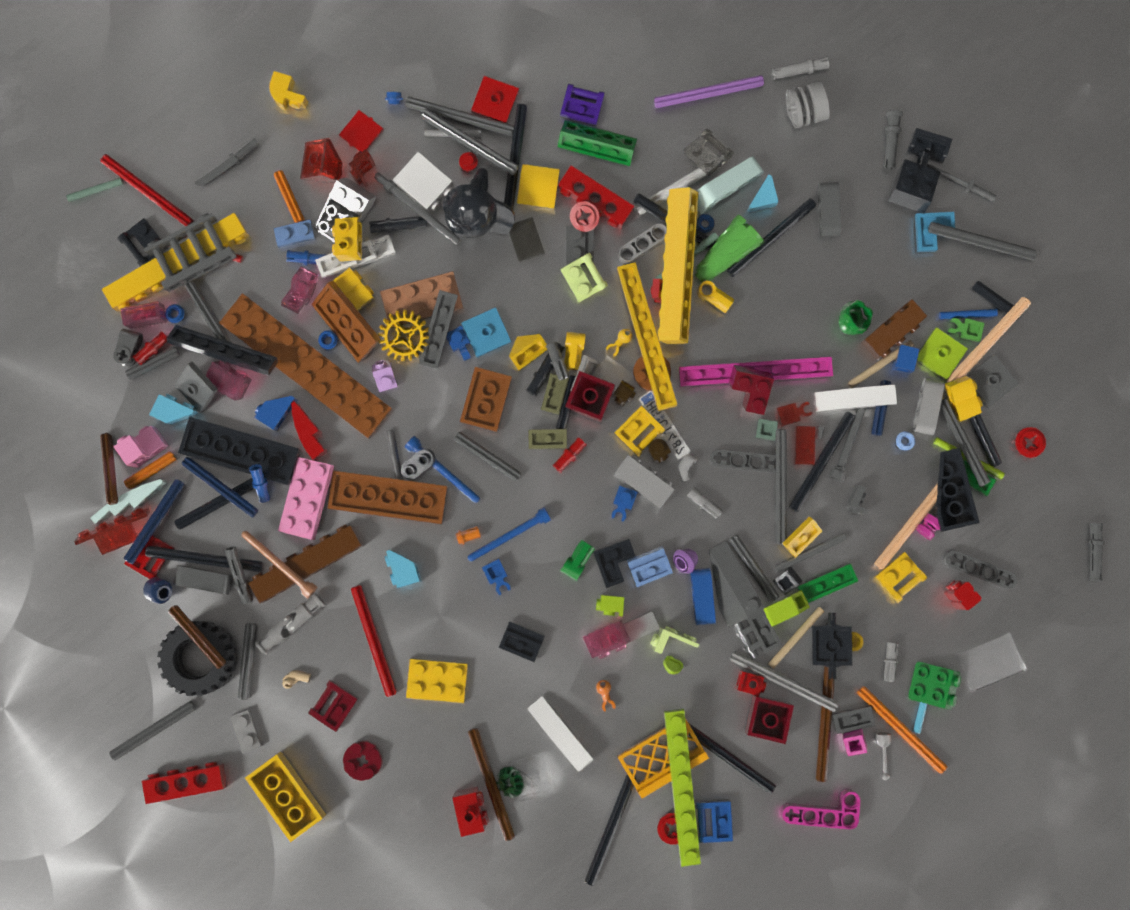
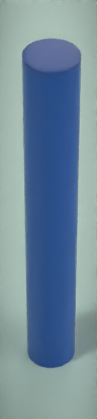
[939,309,998,319]

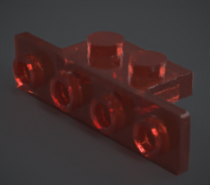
[74,508,150,555]

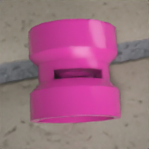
[916,514,940,540]

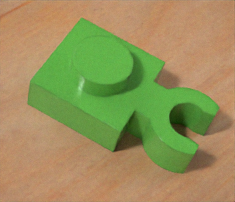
[948,318,985,342]

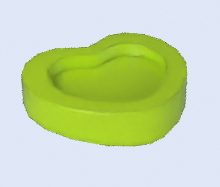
[663,656,684,674]

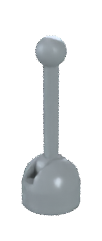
[876,732,892,780]

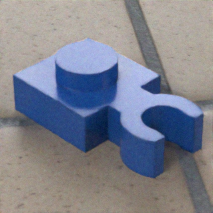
[612,486,637,522]
[482,559,511,595]

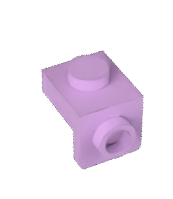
[372,360,398,392]

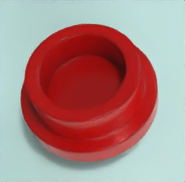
[459,152,478,171]

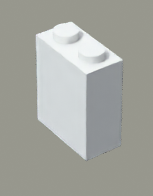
[393,152,454,213]

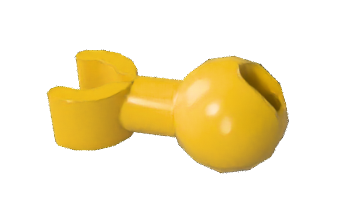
[606,329,633,357]

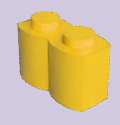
[333,267,374,311]
[945,376,983,422]

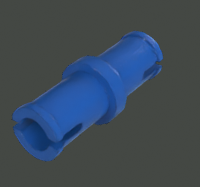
[286,250,326,266]
[249,464,270,503]

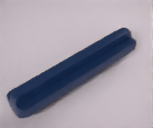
[871,380,891,436]

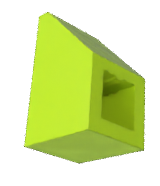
[763,590,810,627]

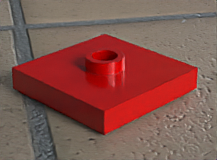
[471,76,519,123]

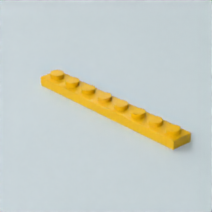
[617,262,677,411]

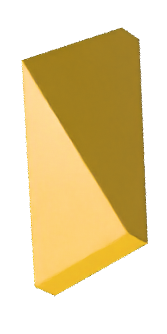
[509,334,547,370]

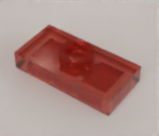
[794,426,816,465]

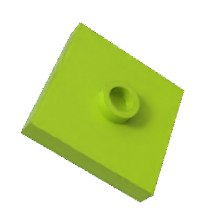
[917,327,968,380]

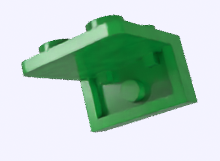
[908,662,961,710]

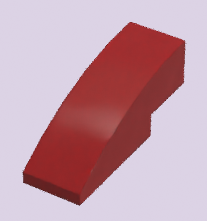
[291,401,328,461]

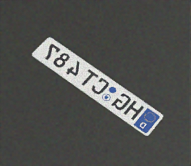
[639,391,690,459]

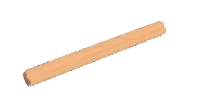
[946,297,1031,383]
[874,483,938,570]

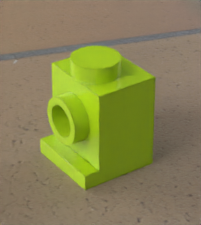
[596,595,624,617]

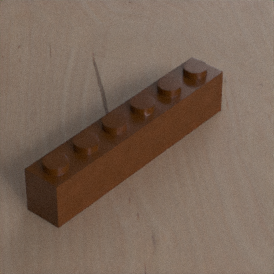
[248,524,364,603]

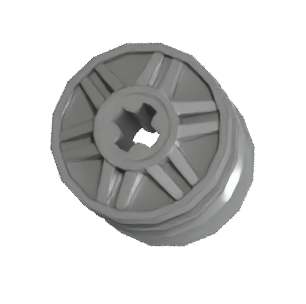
[786,81,830,128]

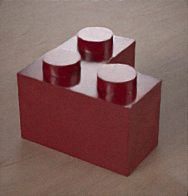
[729,365,774,415]

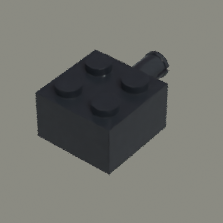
[888,151,941,214]

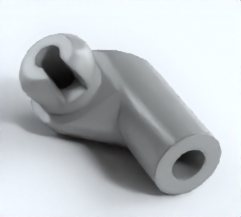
[678,454,697,482]

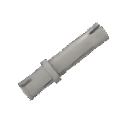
[771,56,830,80]

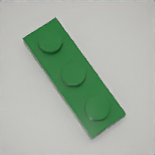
[797,564,858,603]

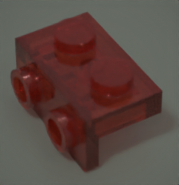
[349,149,376,187]

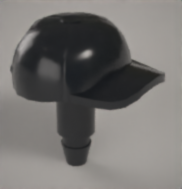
[442,168,515,238]

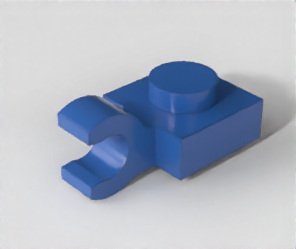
[446,326,471,361]

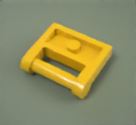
[614,406,665,457]
[874,552,927,603]

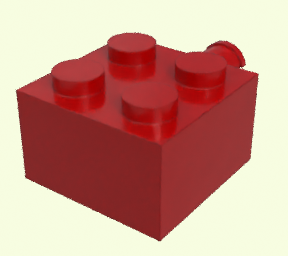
[452,786,489,837]

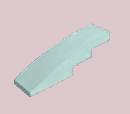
[90,479,168,524]

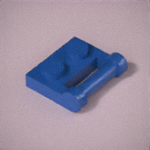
[695,800,733,843]

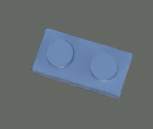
[273,220,316,248]

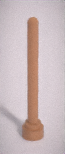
[241,531,318,599]

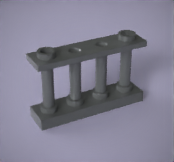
[143,213,237,293]

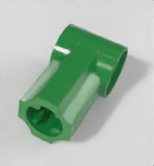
[560,540,595,581]

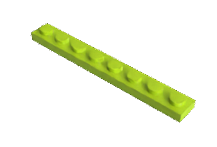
[664,709,701,867]

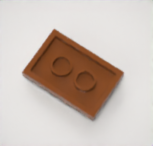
[460,367,512,432]

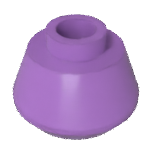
[673,548,698,574]

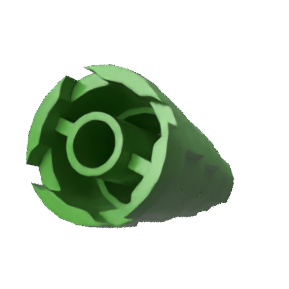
[694,214,764,282]

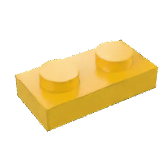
[782,517,822,558]

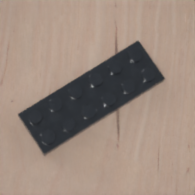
[178,417,300,485]

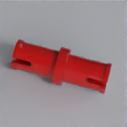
[132,331,167,366]
[552,437,587,473]

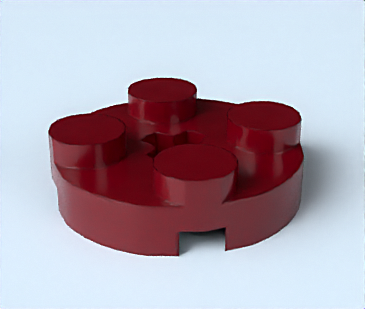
[343,740,383,781]

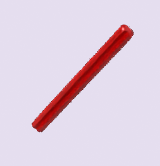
[100,154,194,226]
[351,585,397,697]

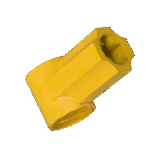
[697,281,735,313]
[564,331,586,371]

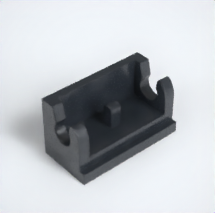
[906,128,953,163]

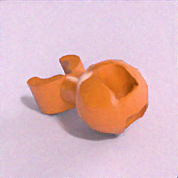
[596,680,616,711]

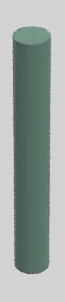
[66,177,123,202]

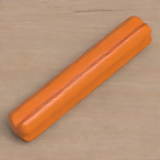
[274,170,304,223]
[124,451,176,489]

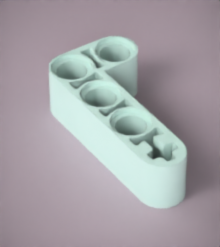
[697,156,764,215]

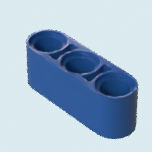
[691,568,716,625]

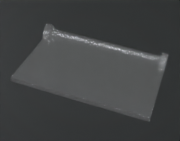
[957,633,1027,692]

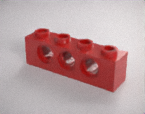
[558,166,635,229]
[142,761,227,804]

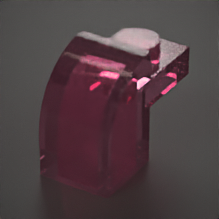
[281,266,318,314]

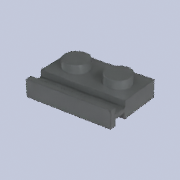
[566,226,594,265]

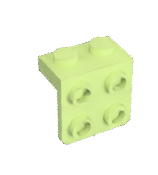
[650,626,700,654]

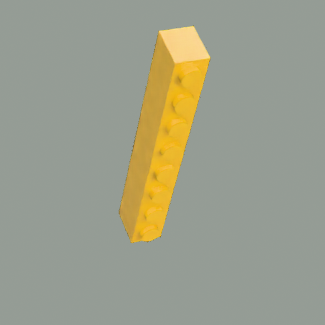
[658,187,699,344]
[101,213,249,312]

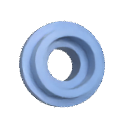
[896,431,915,451]

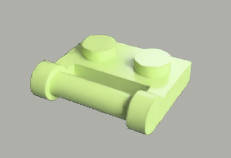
[560,252,608,302]

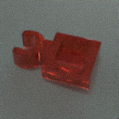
[776,402,813,427]

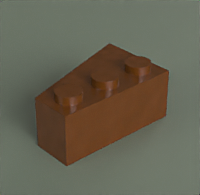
[861,299,927,359]

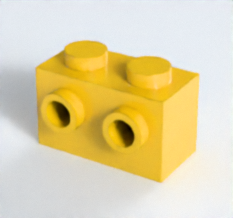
[332,217,362,262]

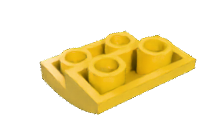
[517,164,560,208]

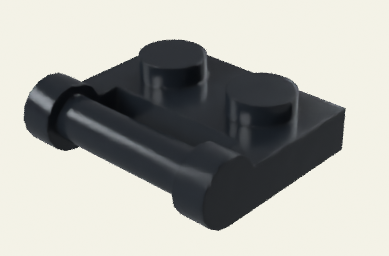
[117,218,169,267]

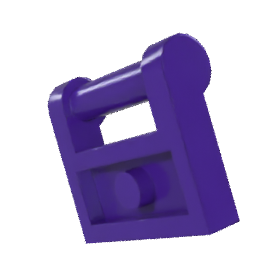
[560,83,605,125]

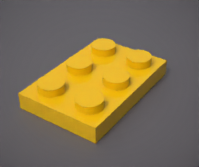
[406,659,468,703]

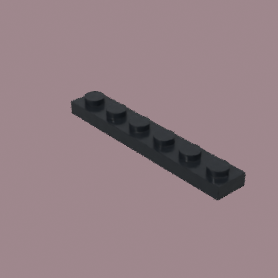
[166,325,278,376]

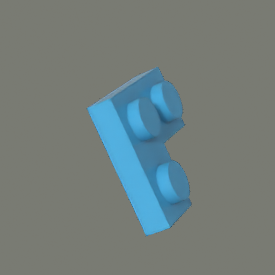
[915,212,955,252]

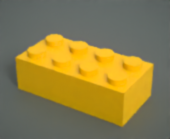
[245,752,326,842]

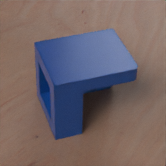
[892,345,919,374]

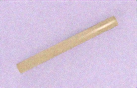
[848,340,914,388]
[768,607,825,669]

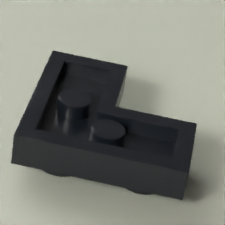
[593,539,636,588]

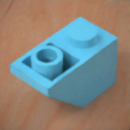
[149,394,198,425]
[385,550,421,588]

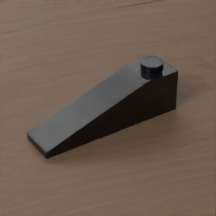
[936,448,980,532]

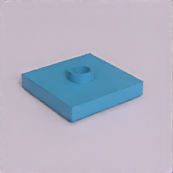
[461,307,512,358]

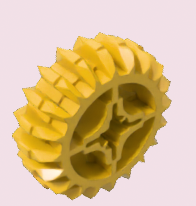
[378,309,429,361]

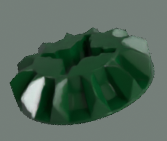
[496,766,524,798]

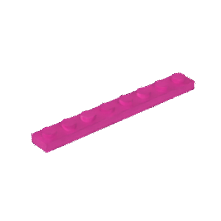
[679,357,833,387]

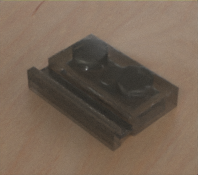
[509,217,545,262]

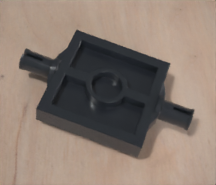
[812,613,853,679]

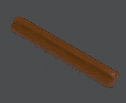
[100,433,118,505]
[168,605,226,669]

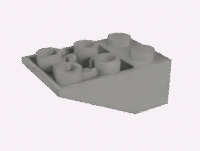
[314,177,377,242]

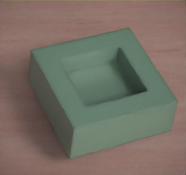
[755,418,778,441]

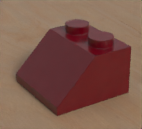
[565,371,615,423]

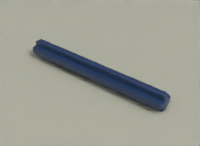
[182,457,259,518]
[124,479,185,564]

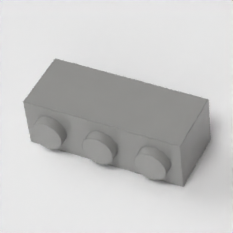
[614,455,675,509]

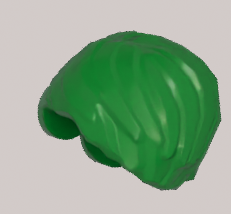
[839,300,873,335]

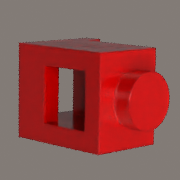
[735,670,767,696]

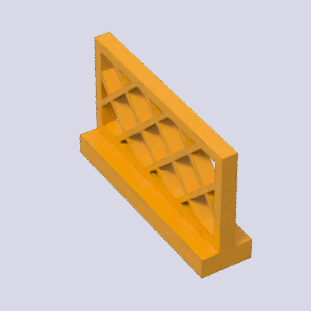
[617,718,709,798]

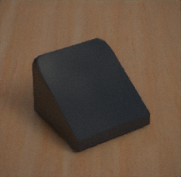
[773,567,802,595]

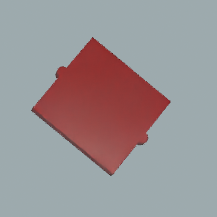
[339,110,383,154]

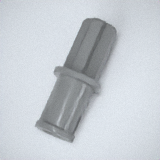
[687,487,723,518]
[883,642,900,682]

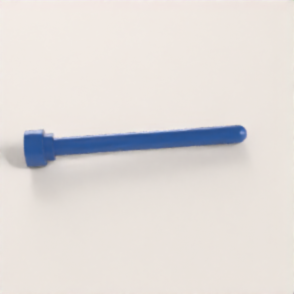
[405,436,480,503]
[468,507,551,561]

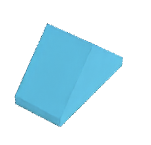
[747,174,779,213]

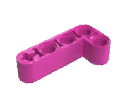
[780,789,860,830]

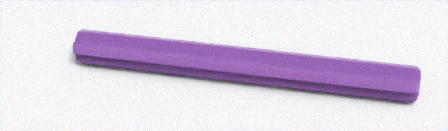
[654,75,764,108]

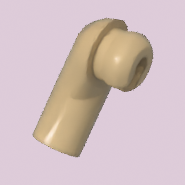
[282,670,311,689]

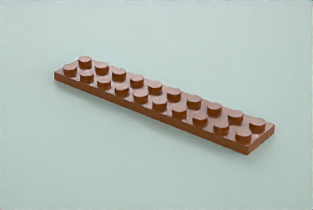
[219,293,392,439]

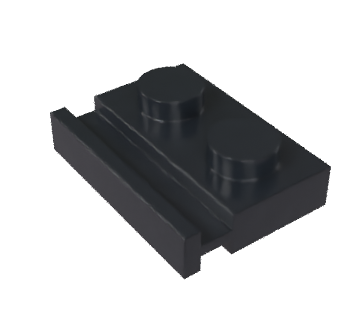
[498,621,545,662]

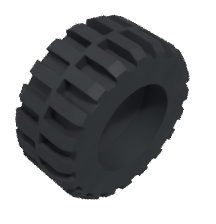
[157,621,237,696]

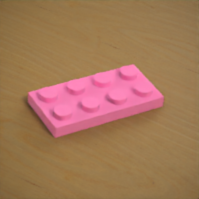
[278,457,334,540]

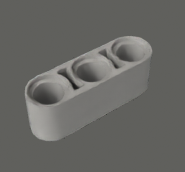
[619,224,667,265]
[913,378,945,436]

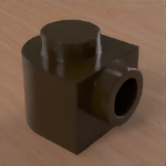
[612,380,636,407]
[648,439,671,463]

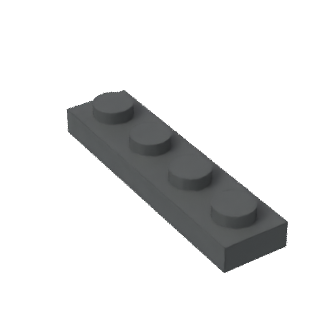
[419,290,458,369]

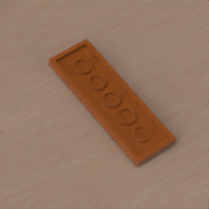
[327,471,448,524]

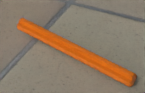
[857,686,947,774]

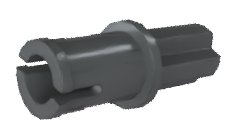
[546,342,569,380]

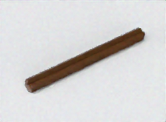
[816,667,835,782]
[468,728,515,841]

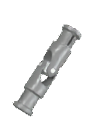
[255,593,326,655]

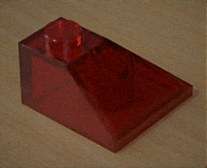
[300,138,343,183]

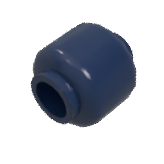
[143,577,173,604]

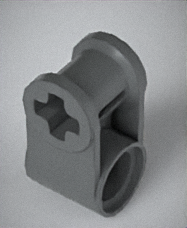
[113,328,143,367]

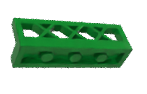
[557,120,637,166]

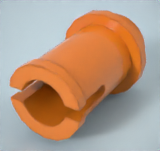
[455,526,481,545]

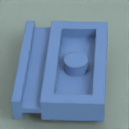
[627,546,673,587]

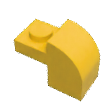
[269,71,308,110]

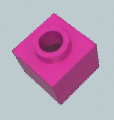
[843,729,867,756]

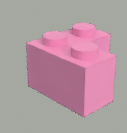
[114,426,169,468]

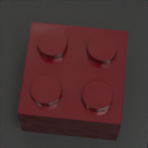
[744,695,794,744]

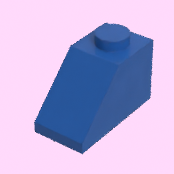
[254,396,298,432]

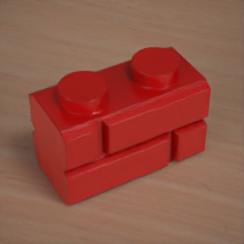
[944,580,982,610]

